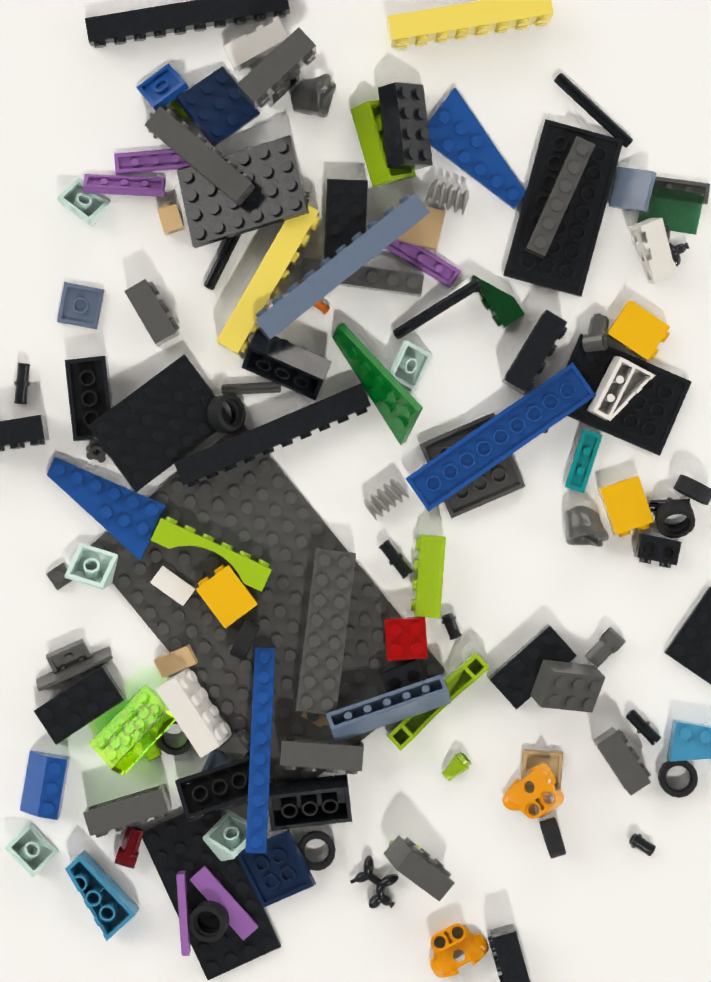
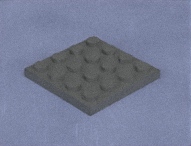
[419,412,526,519]

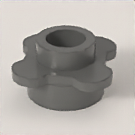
[86,440,106,463]

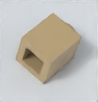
[157,202,185,235]

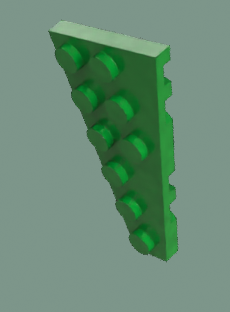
[332,322,423,445]

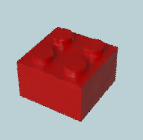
[384,616,428,661]

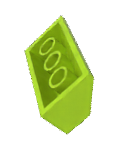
[350,100,416,187]
[411,534,446,619]

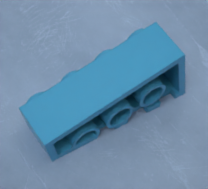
[666,719,711,762]
[65,849,140,942]

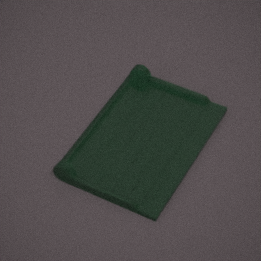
[637,186,704,235]

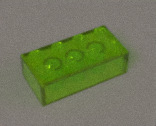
[89,684,176,776]

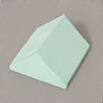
[56,178,110,227]
[390,340,432,391]
[65,543,118,590]
[203,810,247,861]
[4,823,59,878]

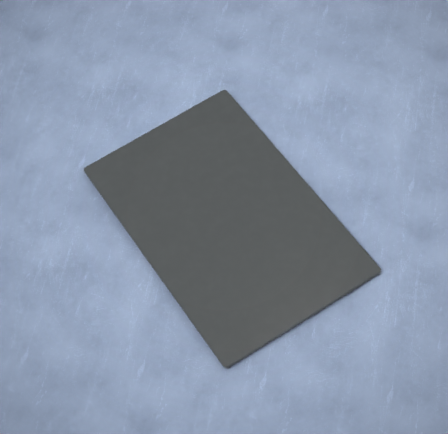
[90,425,445,782]

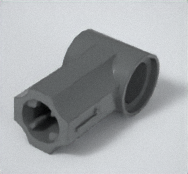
[582,313,609,352]
[585,627,626,668]

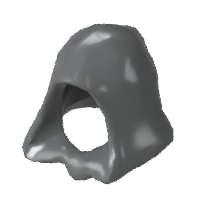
[291,74,336,118]
[565,505,609,547]

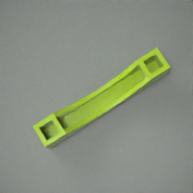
[151,516,272,592]
[386,651,490,751]

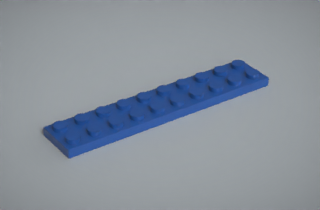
[405,362,596,512]

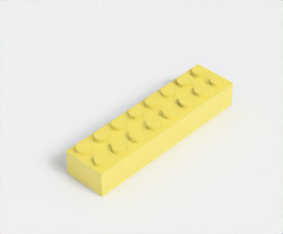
[387,0,554,50]
[216,204,321,356]

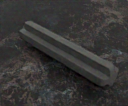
[221,382,281,395]

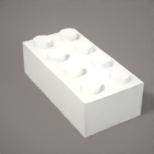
[156,667,232,758]

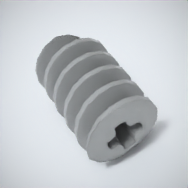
[425,179,469,215]
[364,479,409,521]

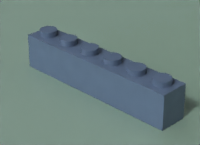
[326,674,451,743]

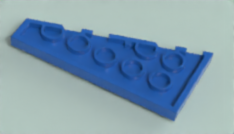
[428,87,526,210]
[47,457,166,561]

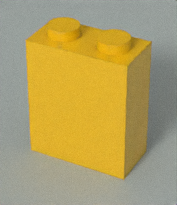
[606,300,670,361]
[598,476,654,537]
[196,564,258,628]

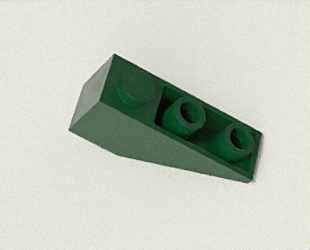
[470,275,525,329]

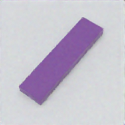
[114,149,191,175]
[83,174,166,197]
[385,239,461,288]
[189,865,259,940]
[176,871,191,956]

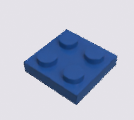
[136,63,189,111]

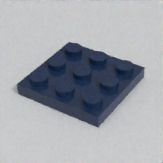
[176,66,260,147]
[237,829,316,908]

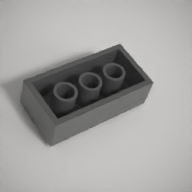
[237,27,317,110]
[280,736,364,774]
[83,784,172,838]

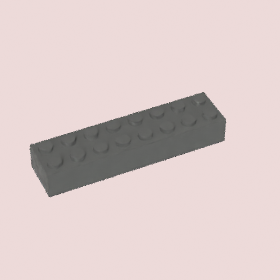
[296,548,356,715]

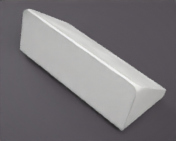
[150,566,195,606]

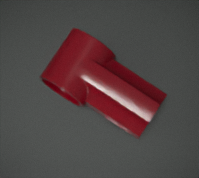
[114,826,144,869]

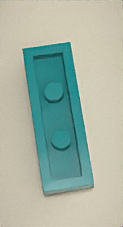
[564,429,603,493]

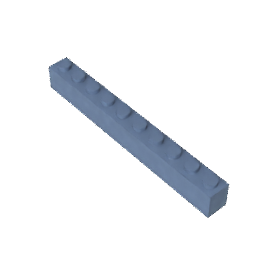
[254,193,430,340]

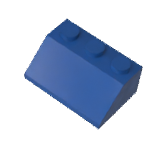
[20,750,70,820]

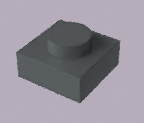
[46,562,73,591]

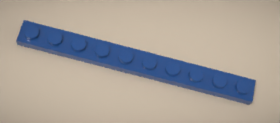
[245,647,276,854]

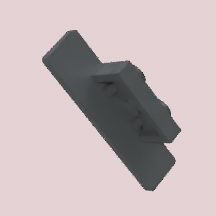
[36,638,113,691]

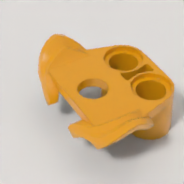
[502,763,564,819]
[430,923,489,978]

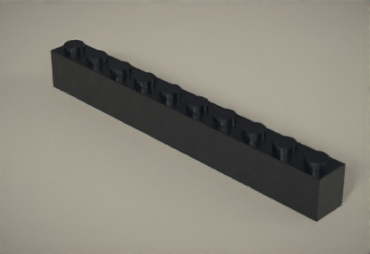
[85,0,290,48]
[174,383,371,487]

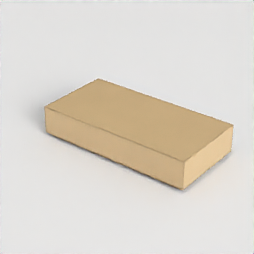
[153,644,198,678]

